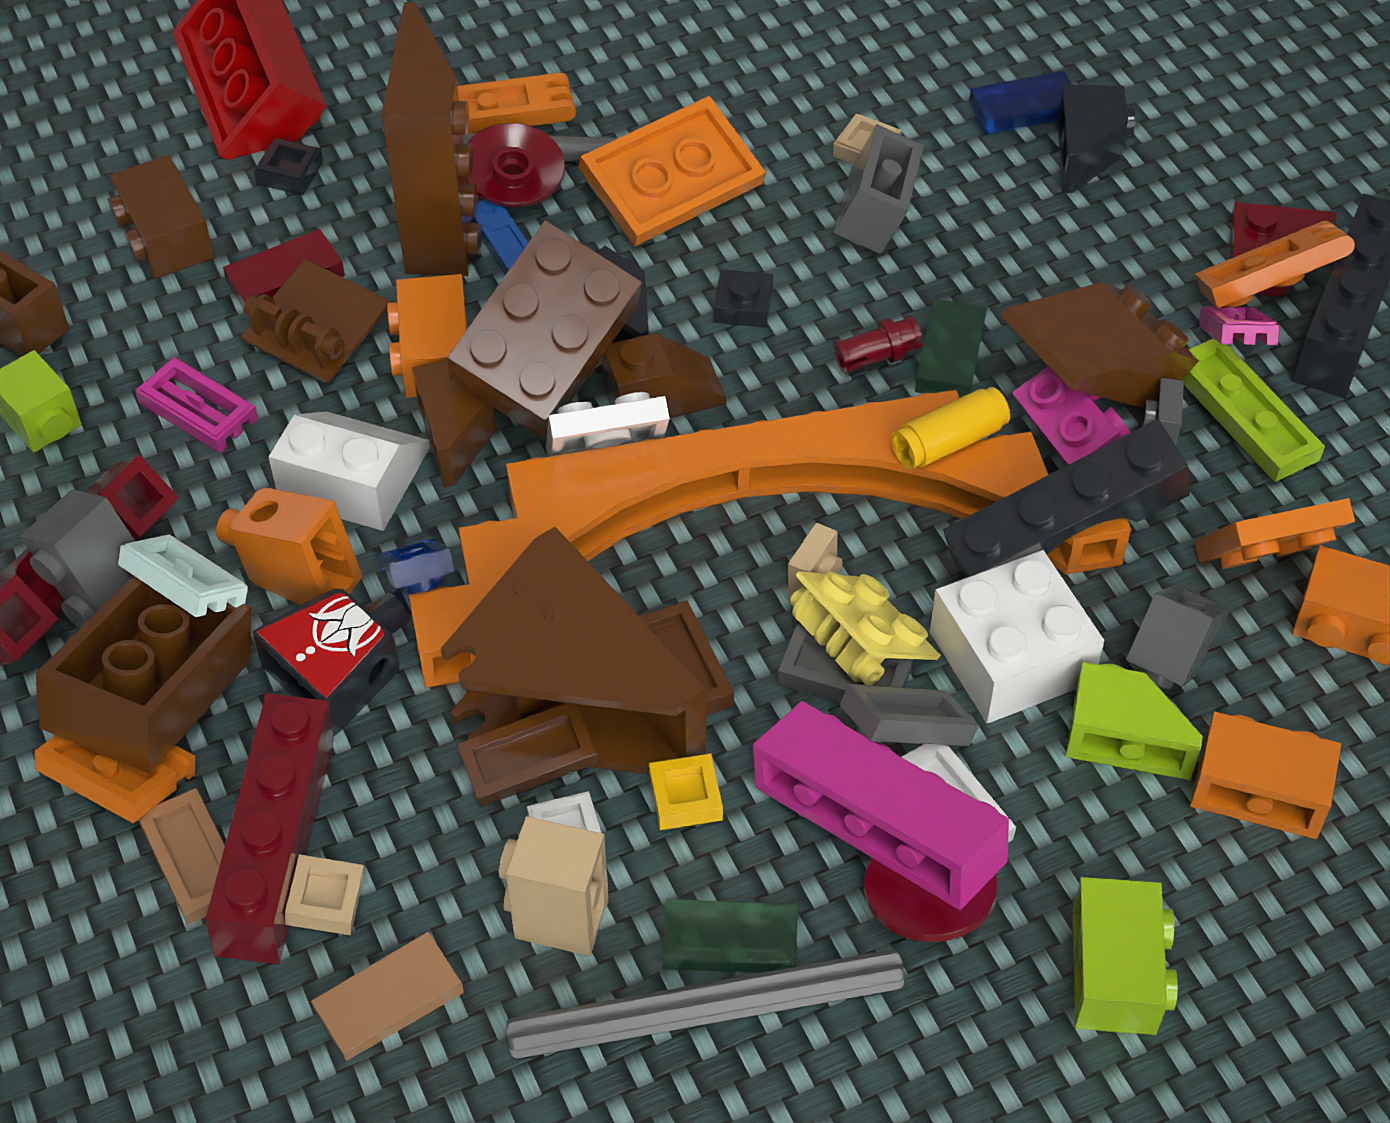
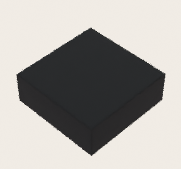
[253,138,324,195]

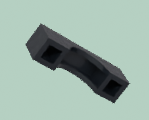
[1292,193,1390,399]
[943,419,1190,579]

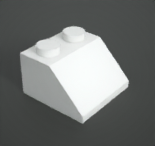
[269,411,430,531]

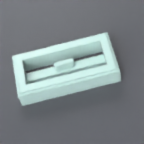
[118,535,248,617]

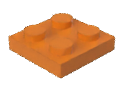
[1194,498,1355,569]

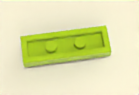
[1183,338,1325,482]

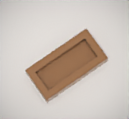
[138,788,225,925]
[311,932,464,1061]

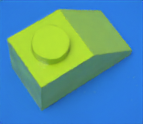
[1066,662,1203,780]

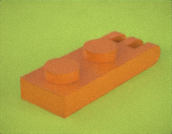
[457,73,576,133]
[1195,221,1355,309]

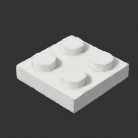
[546,392,670,457]

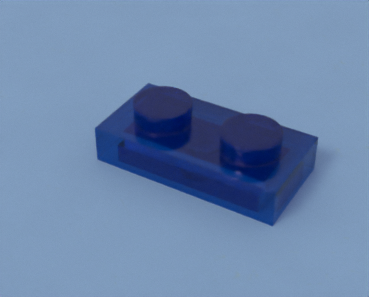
[376,538,455,594]

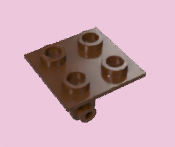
[240,259,391,384]

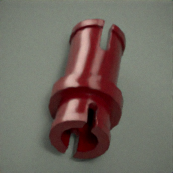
[833,315,923,375]

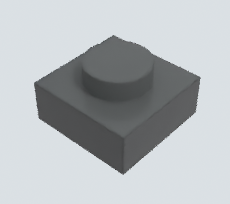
[1141,378,1184,446]

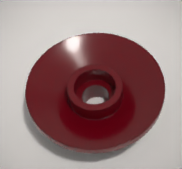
[467,123,565,207]

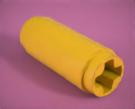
[891,387,1010,469]

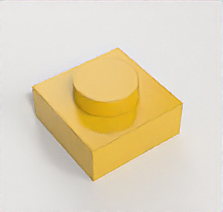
[649,754,723,830]

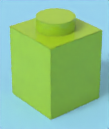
[0,350,82,453]

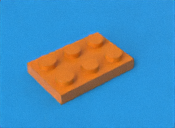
[578,95,766,247]

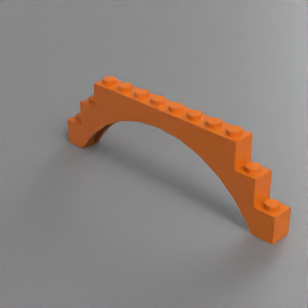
[409,390,1131,688]

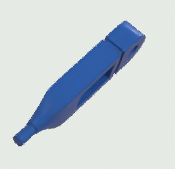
[473,200,528,276]

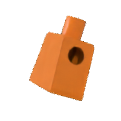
[216,487,363,605]

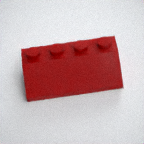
[172,0,327,160]

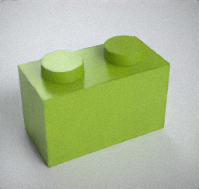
[1072,877,1178,1035]

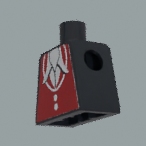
[252,588,410,736]

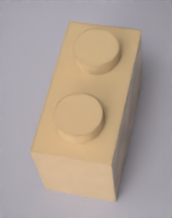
[499,816,609,956]

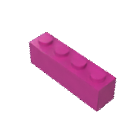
[753,701,1009,910]

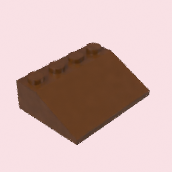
[382,2,482,276]

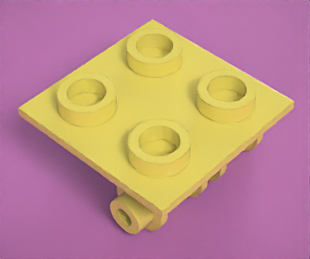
[790,571,941,686]

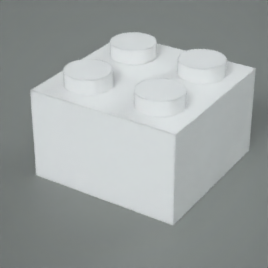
[930,550,1104,724]

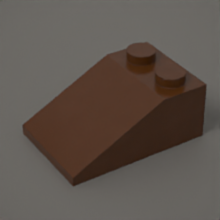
[1001,282,1199,408]

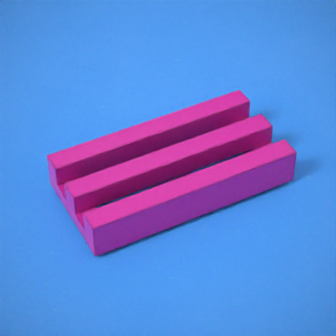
[1199,306,1279,345]
[135,357,258,453]

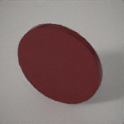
[864,858,997,942]

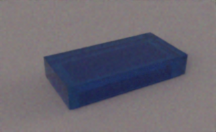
[969,71,1072,134]

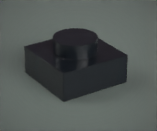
[714,269,774,328]

